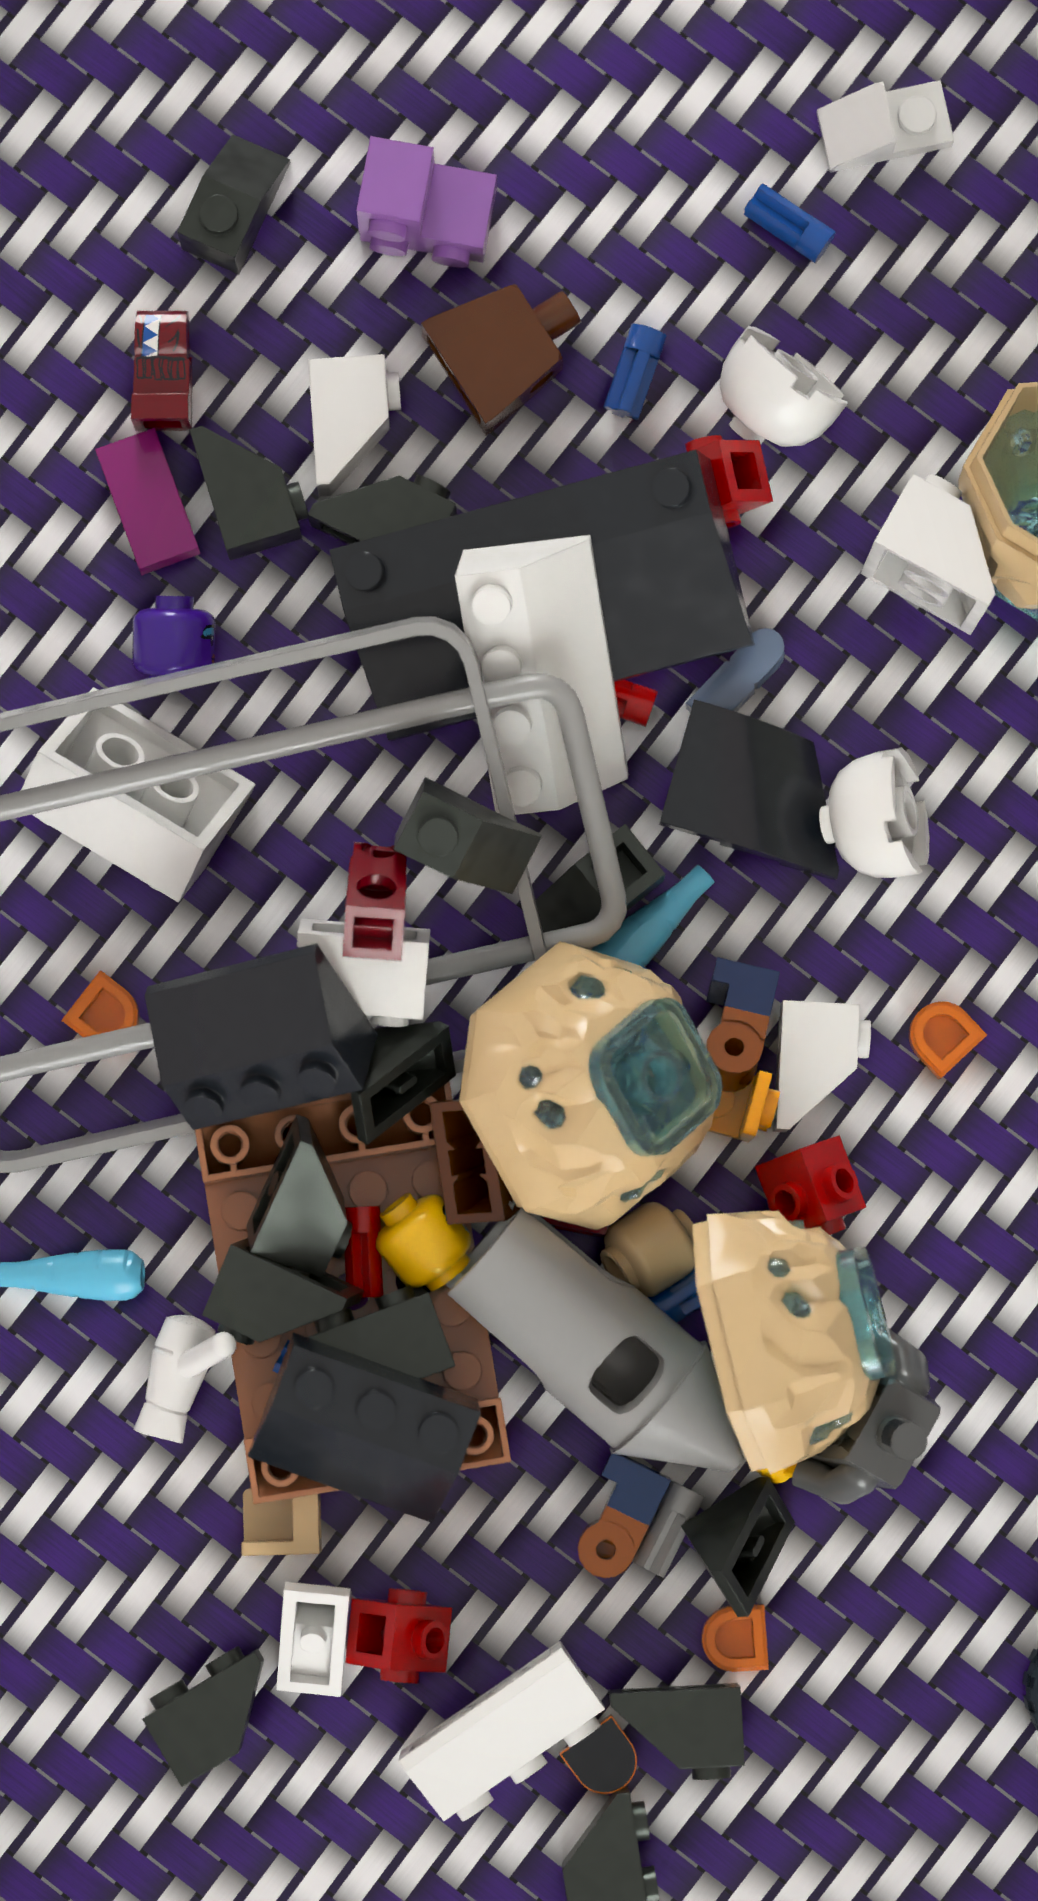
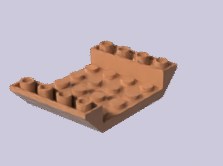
[195,1081,511,1504]

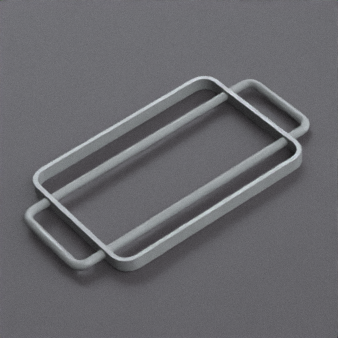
[0,616,627,1173]

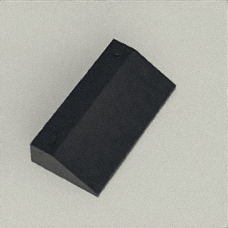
[329,449,755,741]

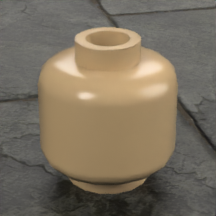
[600,1202,695,1297]

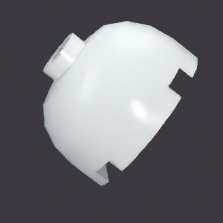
[720,326,848,447]
[819,747,929,878]

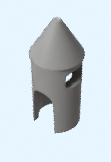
[446,1208,743,1472]

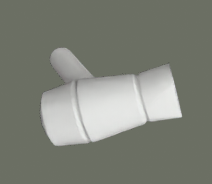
[133,1315,236,1443]

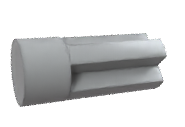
[632,1480,705,1578]

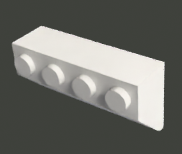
[455,535,629,815]

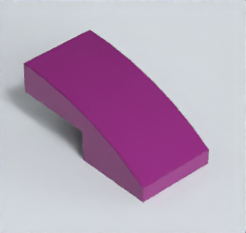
[95,428,201,575]

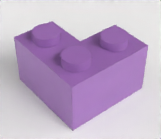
[356,136,497,268]

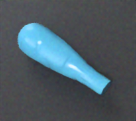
[591,865,715,988]
[0,1249,145,1301]

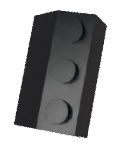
[145,944,378,1130]
[248,1333,481,1523]

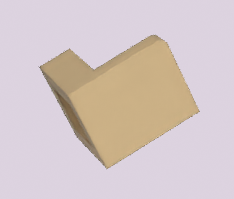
[241,1488,322,1556]

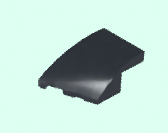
[659,699,839,880]

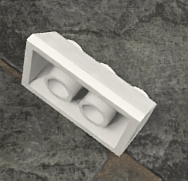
[860,474,995,635]
[21,687,256,903]
[398,1641,605,1822]

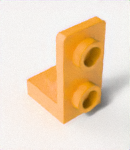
[695,1060,780,1142]

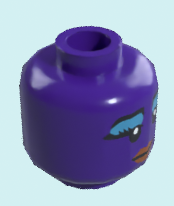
[132,596,216,679]

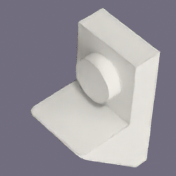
[816,80,954,172]
[276,1582,352,1697]

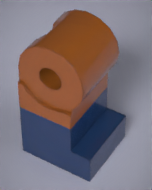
[702,957,780,1092]
[578,1453,671,1578]

